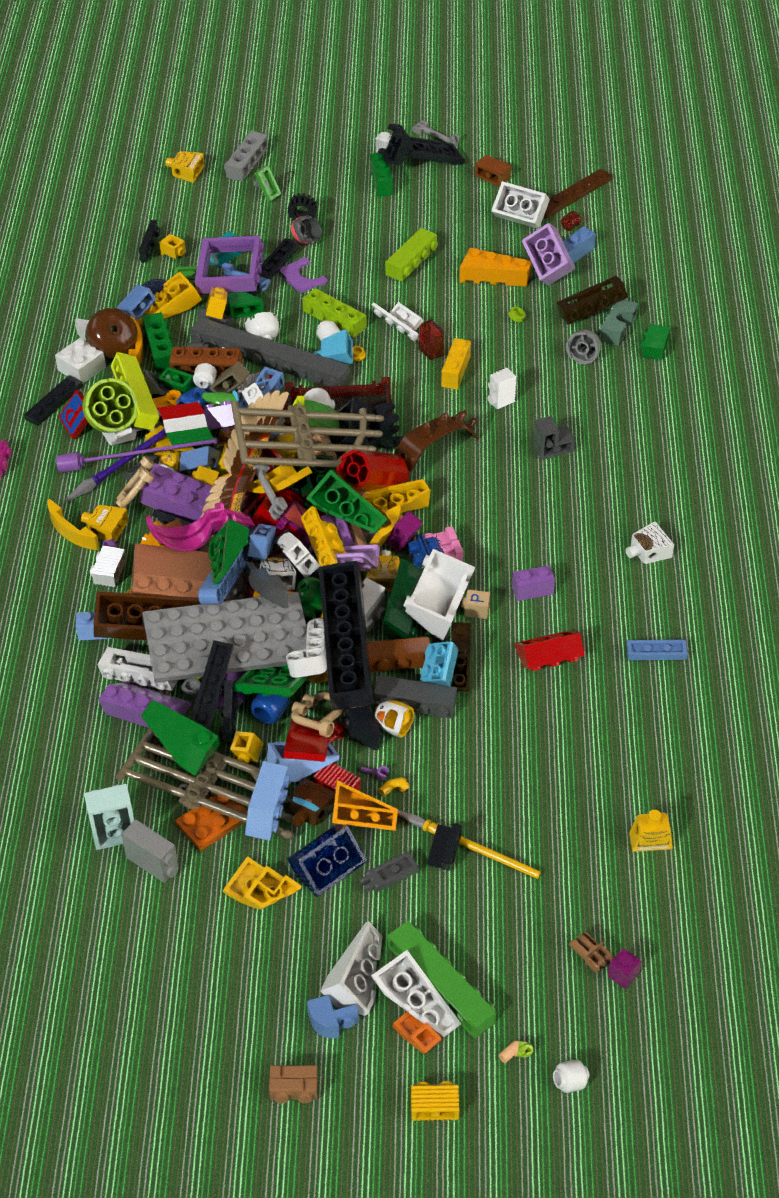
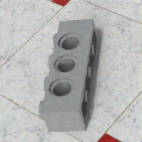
[224,131,268,181]

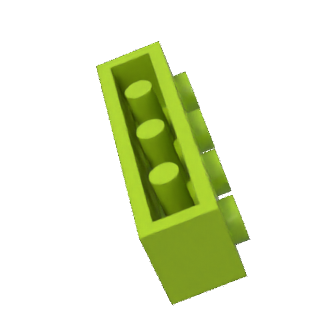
[385,228,438,282]
[302,288,367,338]

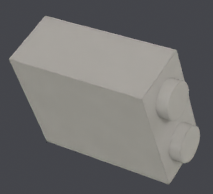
[121,819,179,883]

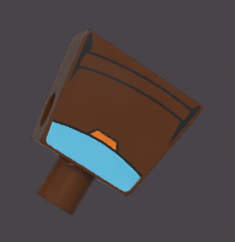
[290,778,336,827]

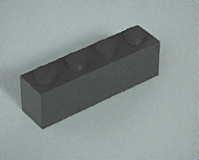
[374,675,457,719]

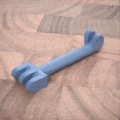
[222,263,270,291]

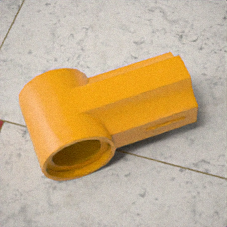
[153,390,181,409]

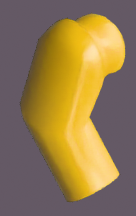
[378,777,410,797]

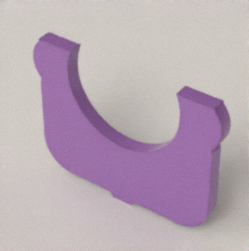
[280,258,328,292]

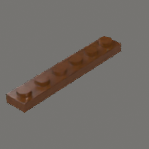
[544,169,612,219]

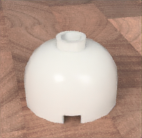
[245,312,279,340]

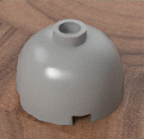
[566,329,601,365]

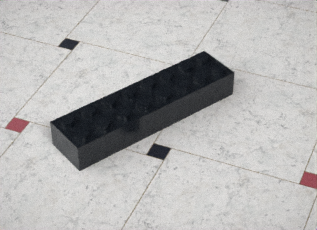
[319,561,374,710]

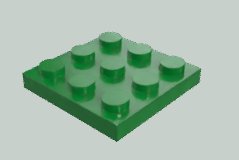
[234,665,311,697]

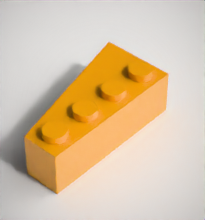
[459,248,532,286]

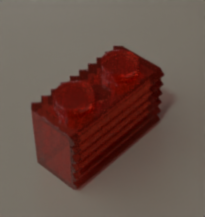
[418,319,445,360]

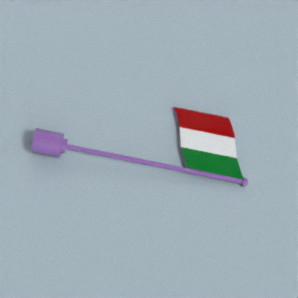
[56,402,218,473]

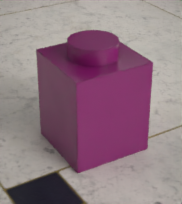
[608,948,641,989]

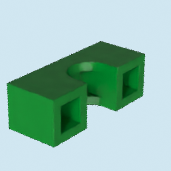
[370,152,393,197]

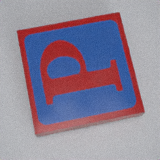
[58,390,88,439]

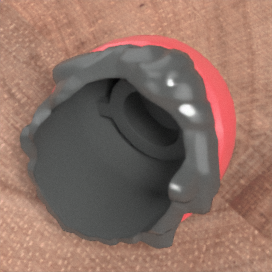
[291,215,322,244]

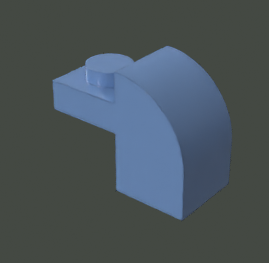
[307,995,359,1038]

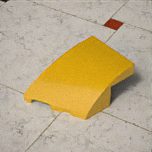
[247,465,312,493]
[368,505,402,547]
[222,856,302,910]

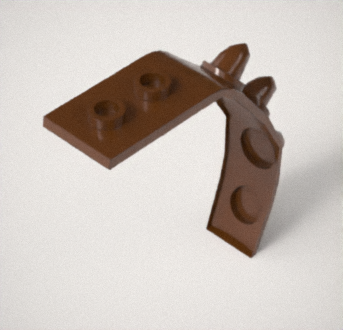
[394,410,479,476]

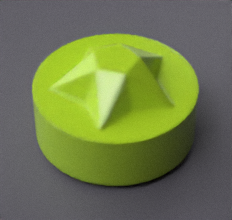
[508,307,526,322]

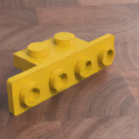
[301,506,346,566]

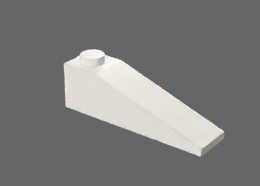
[321,921,383,1016]
[371,950,461,1038]

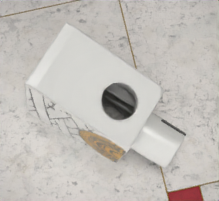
[626,522,674,564]

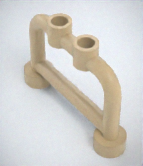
[116,456,155,508]
[291,692,363,738]

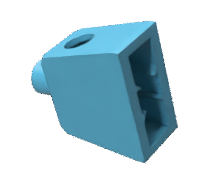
[313,329,353,365]

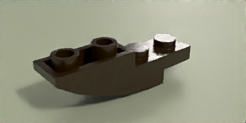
[451,622,471,692]

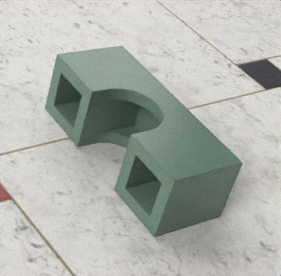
[599,299,638,346]

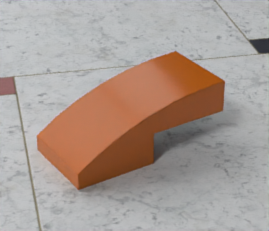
[392,1012,442,1054]

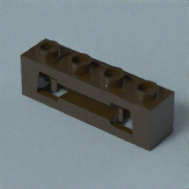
[556,275,628,325]

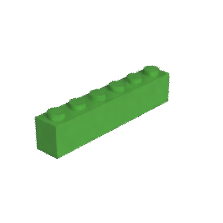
[388,921,496,1039]

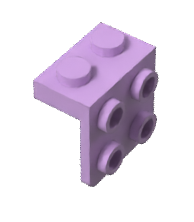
[335,544,380,571]

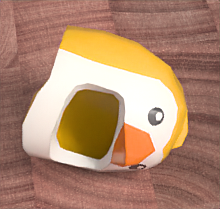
[375,700,414,737]

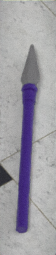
[64,428,167,502]

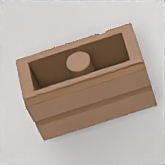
[269,1065,318,1103]

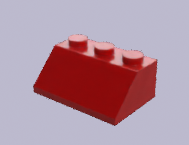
[514,630,585,671]

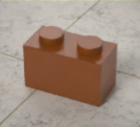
[475,155,511,187]

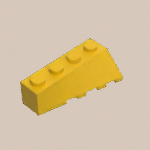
[364,479,431,514]

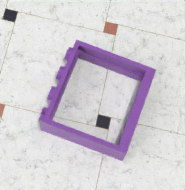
[195,236,265,294]

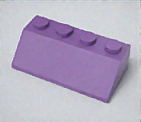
[98,682,192,728]

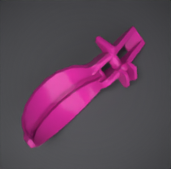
[146,502,255,551]

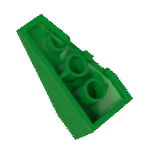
[306,470,387,533]
[208,518,250,585]
[141,700,220,777]

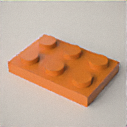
[175,788,248,852]

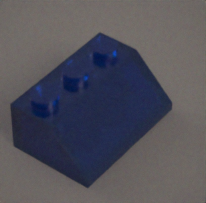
[287,824,367,897]

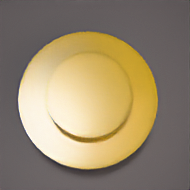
[353,346,366,362]

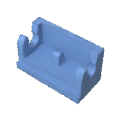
[180,446,220,473]

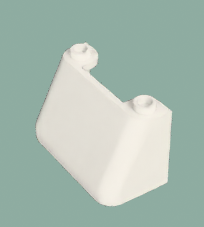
[403,549,475,641]

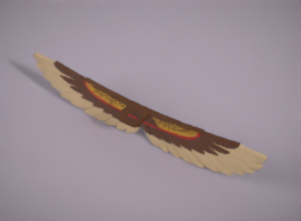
[200,390,289,569]

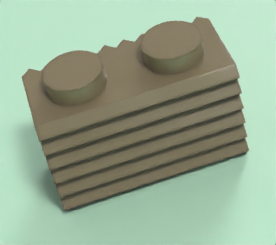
[209,361,250,393]

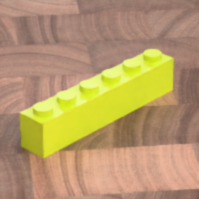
[111,352,159,430]

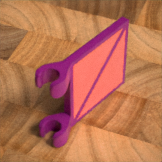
[275,500,321,548]

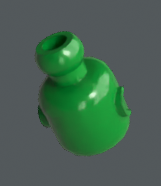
[296,577,322,625]

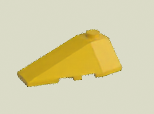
[137,272,202,328]

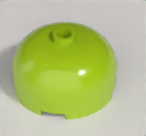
[82,378,138,433]

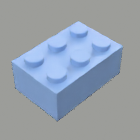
[245,761,290,841]

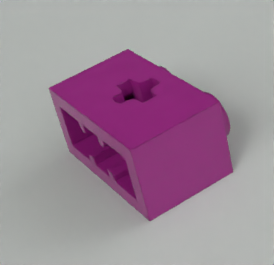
[385,511,423,554]

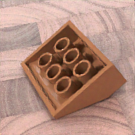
[131,543,212,598]

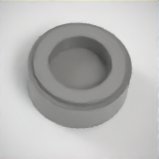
[182,678,201,698]

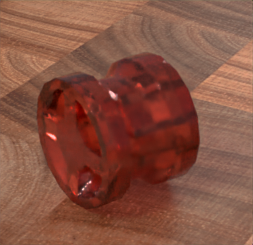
[561,211,581,231]

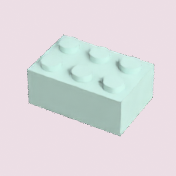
[84,784,134,850]

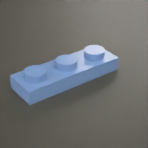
[626,640,688,660]

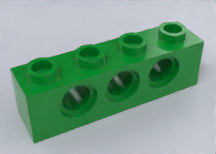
[142,312,175,372]

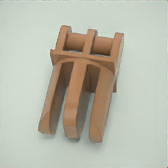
[569,931,614,973]

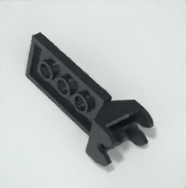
[378,124,465,165]
[329,403,403,458]

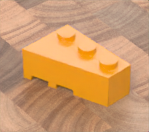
[332,780,398,831]

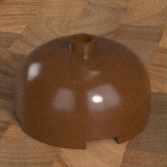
[85,308,138,360]

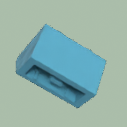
[420,641,459,687]

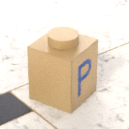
[461,590,490,619]

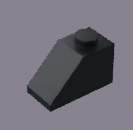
[342,706,383,750]

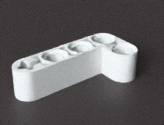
[286,618,327,678]

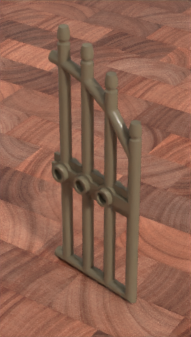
[231,401,384,467]
[116,728,293,839]

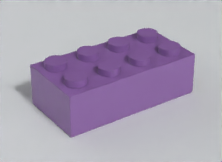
[139,463,213,523]

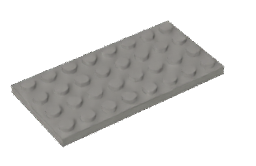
[142,592,307,683]

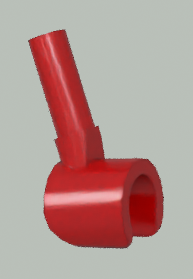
[329,723,345,743]

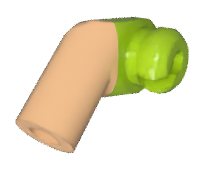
[498,1041,534,1063]

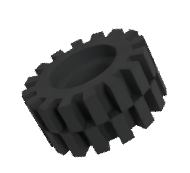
[287,193,317,221]

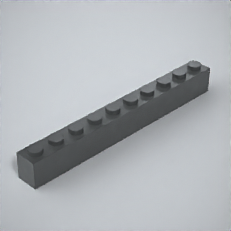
[190,317,350,391]

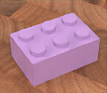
[522,223,576,286]

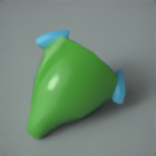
[201,390,239,407]

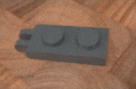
[360,852,419,892]

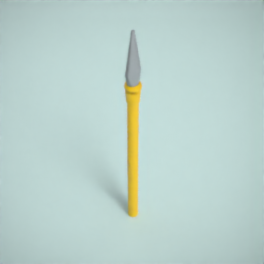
[398,810,541,879]

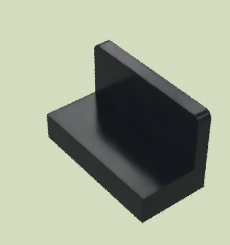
[427,823,462,871]

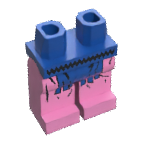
[408,526,464,567]

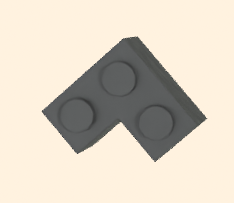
[533,416,575,460]

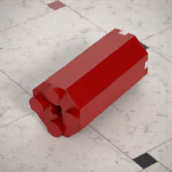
[336,449,409,491]

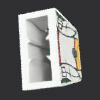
[260,557,296,590]

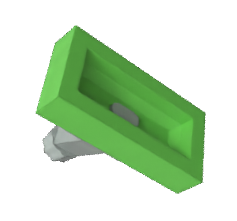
[253,165,281,201]

